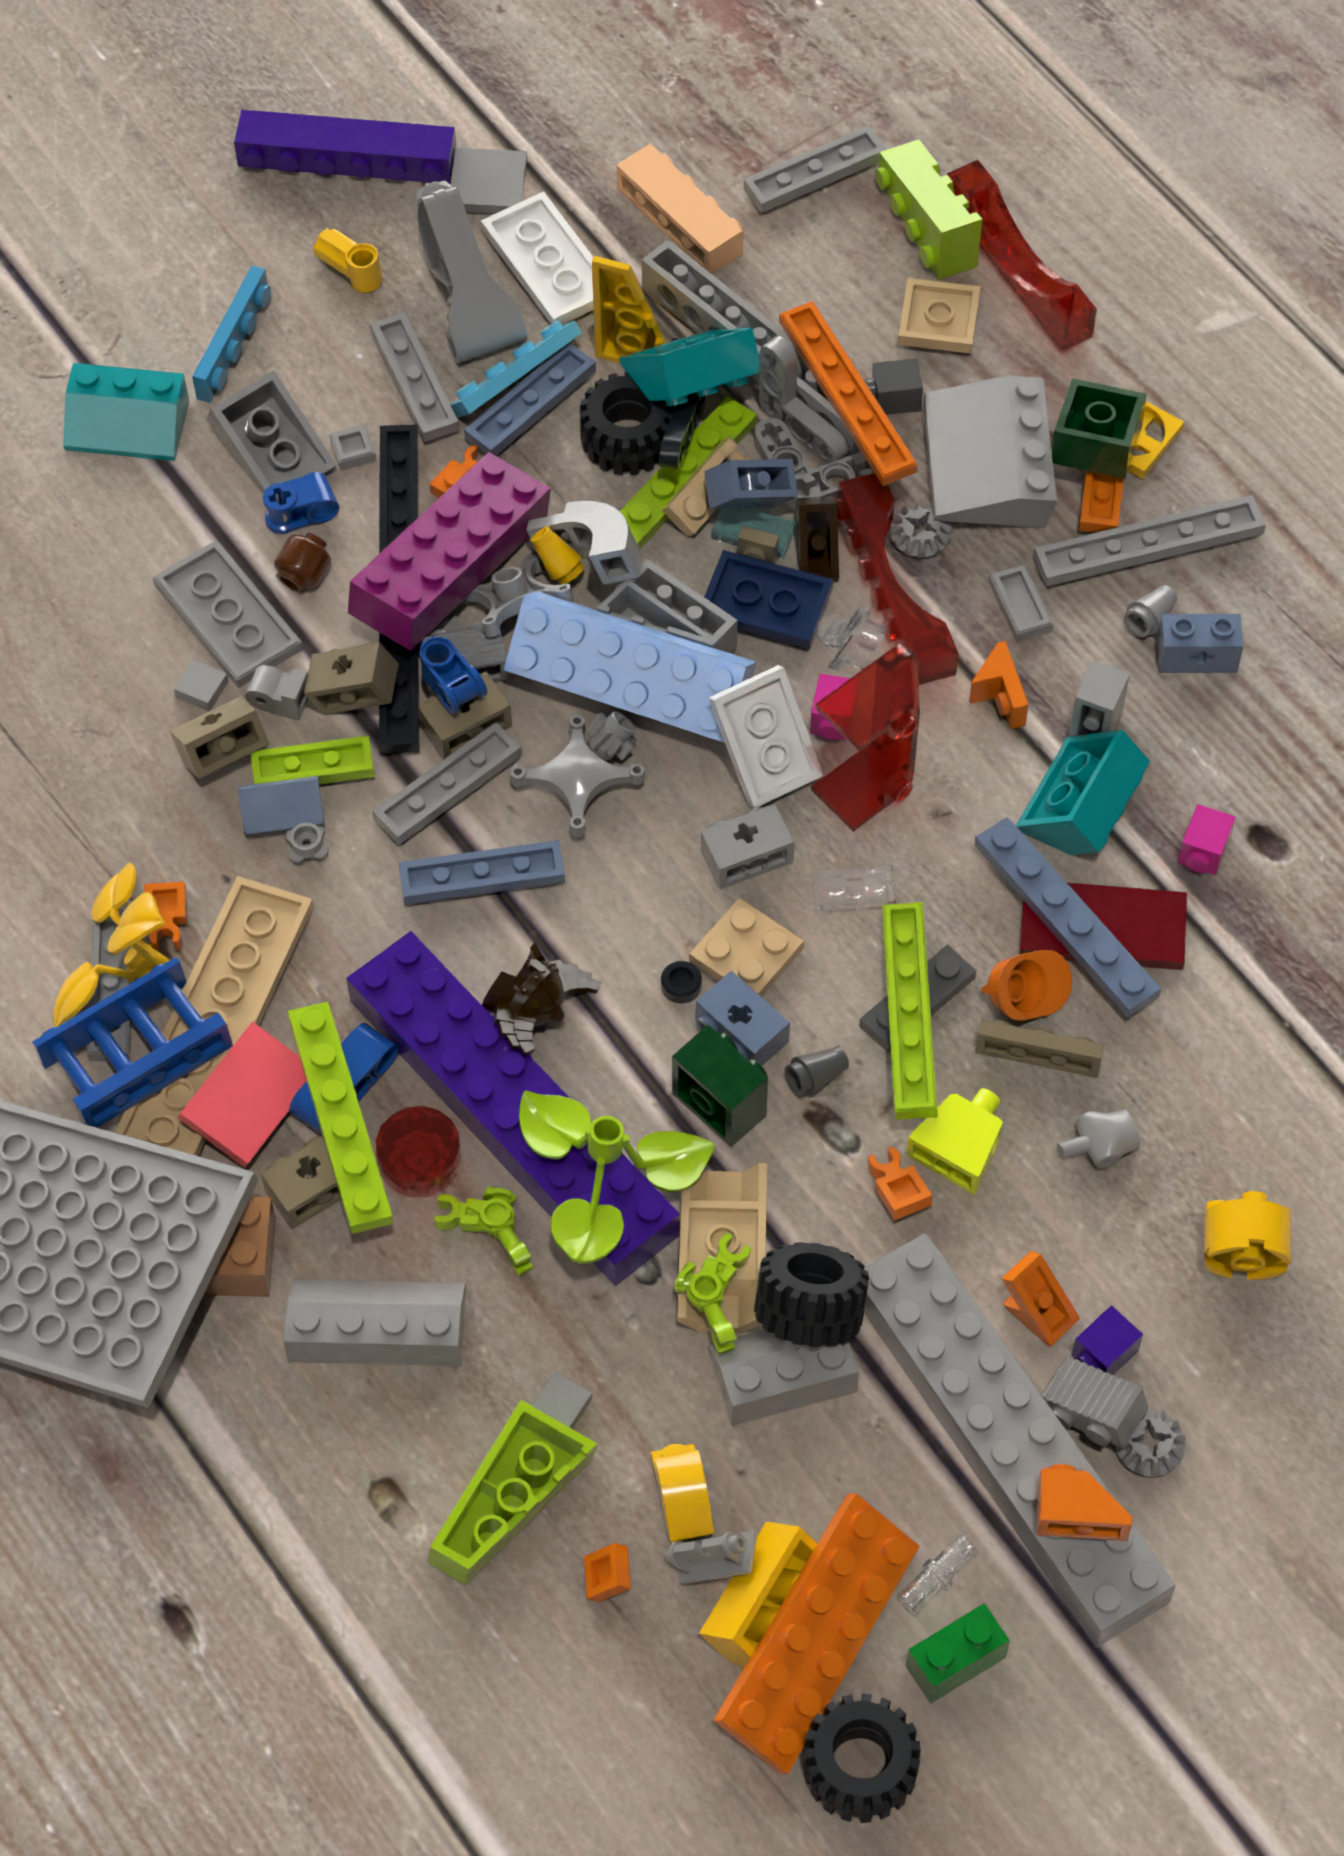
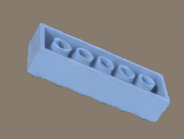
[504,591,757,742]

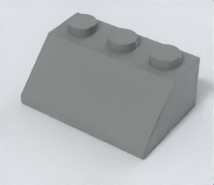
[708,1330,859,1426]

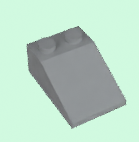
[207,370,337,503]

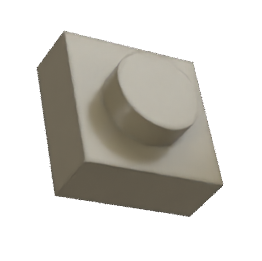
[737,526,779,564]

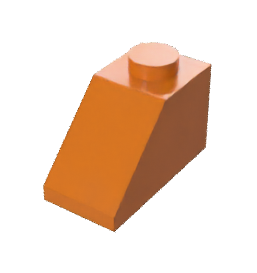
[1037,1464,1132,1541]

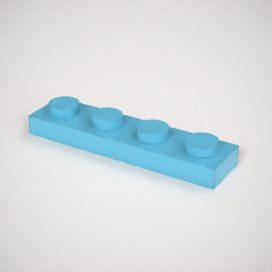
[450,320,582,418]

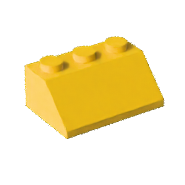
[699,1522,817,1669]

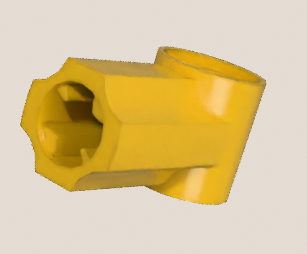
[313,228,383,293]

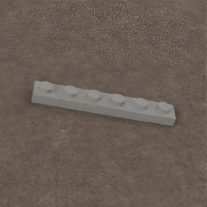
[1034,495,1266,587]

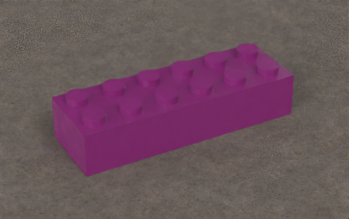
[348,452,551,651]

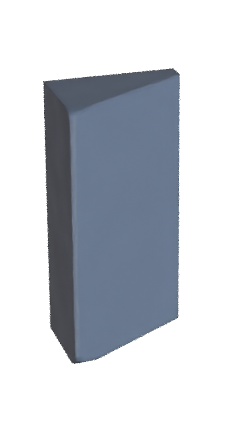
[238,776,324,835]

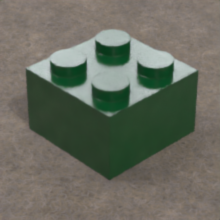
[1052,378,1147,479]
[672,1025,768,1147]

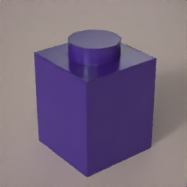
[1072,1305,1143,1375]

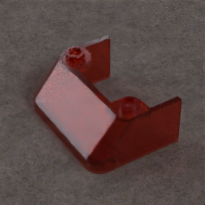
[811,644,920,832]

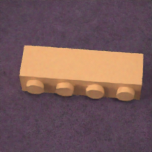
[617,143,744,274]

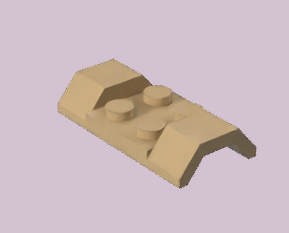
[677,1163,767,1333]

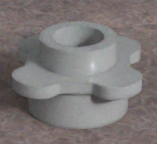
[285,823,328,863]

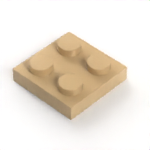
[898,278,981,354]
[689,898,804,997]

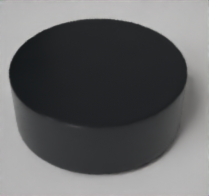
[661,961,702,1004]

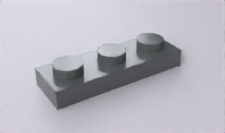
[859,944,977,1053]

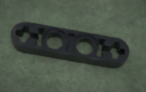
[659,392,707,470]

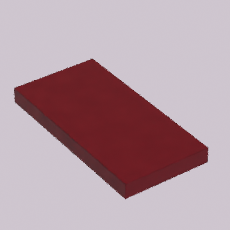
[1019,882,1187,970]

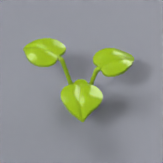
[519,1090,715,1263]

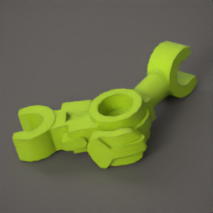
[434,1186,533,1276]
[674,1233,751,1355]

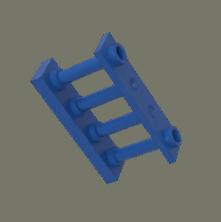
[32,957,233,1128]

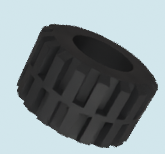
[580,372,675,475]
[754,1242,869,1347]
[803,1693,921,1823]

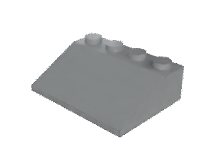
[923,375,1057,528]

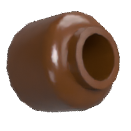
[274,533,331,592]

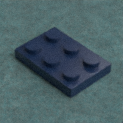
[704,550,833,649]

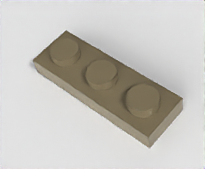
[975,1020,1105,1078]

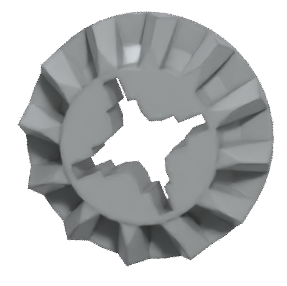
[890,502,952,557]
[1115,1410,1186,1477]

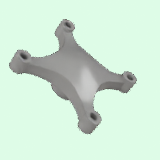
[458,553,574,637]
[510,714,645,837]

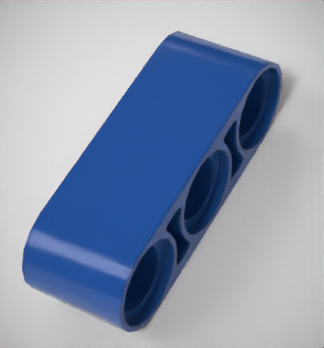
[289,1023,399,1135]

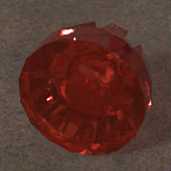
[375,1106,461,1194]

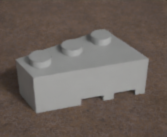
[597,559,738,653]

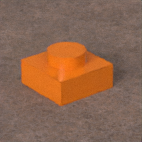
[584,1543,631,1602]

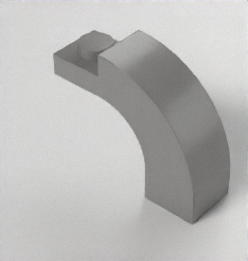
[526,501,642,585]

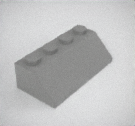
[283,1279,466,1366]

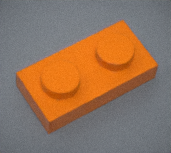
[1079,471,1124,533]

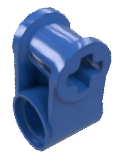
[263,472,340,534]
[420,636,487,715]

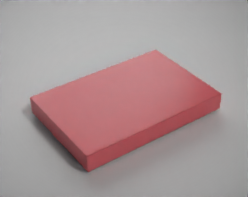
[177,1021,306,1168]

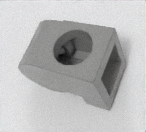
[245,665,309,721]

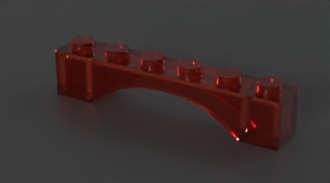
[947,159,1097,352]
[835,473,959,687]

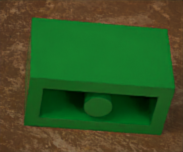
[906,1603,1010,1704]

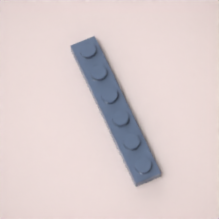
[974,817,1161,1018]

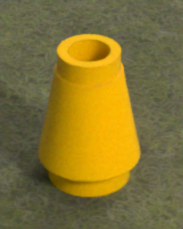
[530,526,584,585]

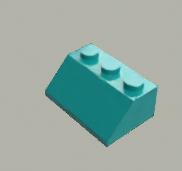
[619,327,760,406]
[63,363,189,461]
[1016,730,1150,855]

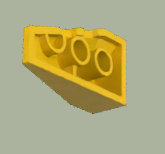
[592,255,666,363]

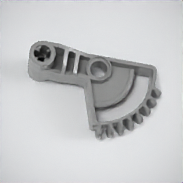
[415,180,527,364]

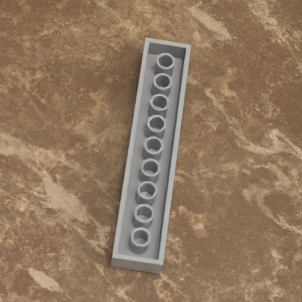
[864,1233,1176,1648]

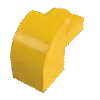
[651,1444,714,1542]

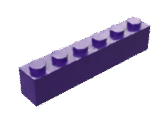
[234,109,456,184]

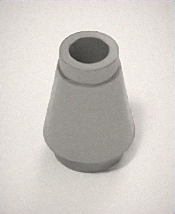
[1124,585,1177,637]

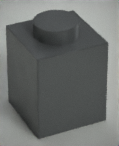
[865,358,923,415]

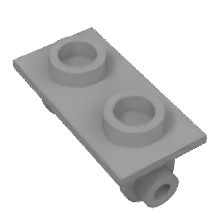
[665,1530,758,1585]

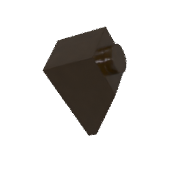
[796,496,839,580]

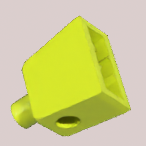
[907,1088,1003,1195]

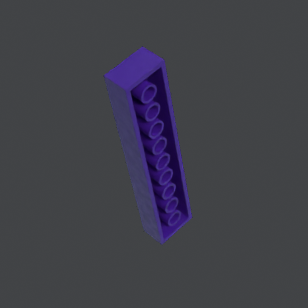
[346,931,680,1287]

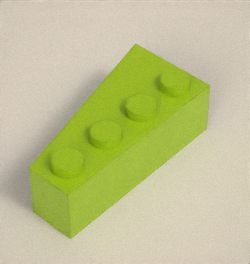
[875,139,982,281]
[427,1400,597,1585]

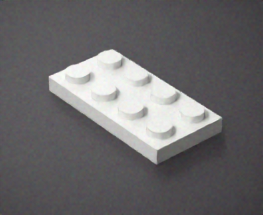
[481,192,594,325]

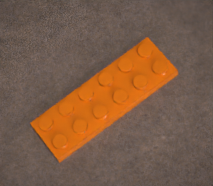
[713,1493,920,1774]

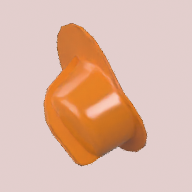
[981,950,1072,1021]

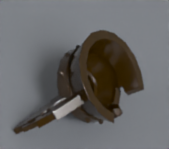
[482,942,601,1056]

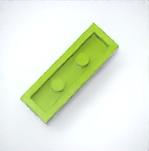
[251,735,375,784]

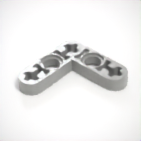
[759,336,850,464]
[755,418,882,511]

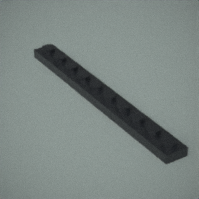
[379,424,420,753]

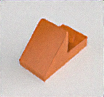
[969,641,1029,729]
[1001,1251,1080,1346]

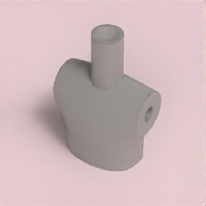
[1057,1109,1140,1169]

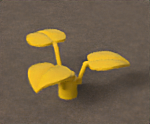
[53,862,170,1027]

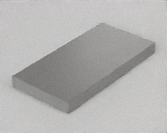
[152,540,303,688]

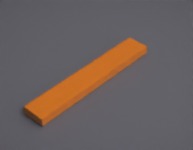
[779,301,918,486]

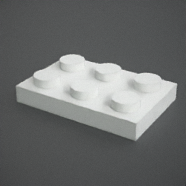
[708,665,824,808]

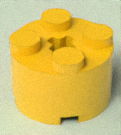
[1204,1191,1292,1280]

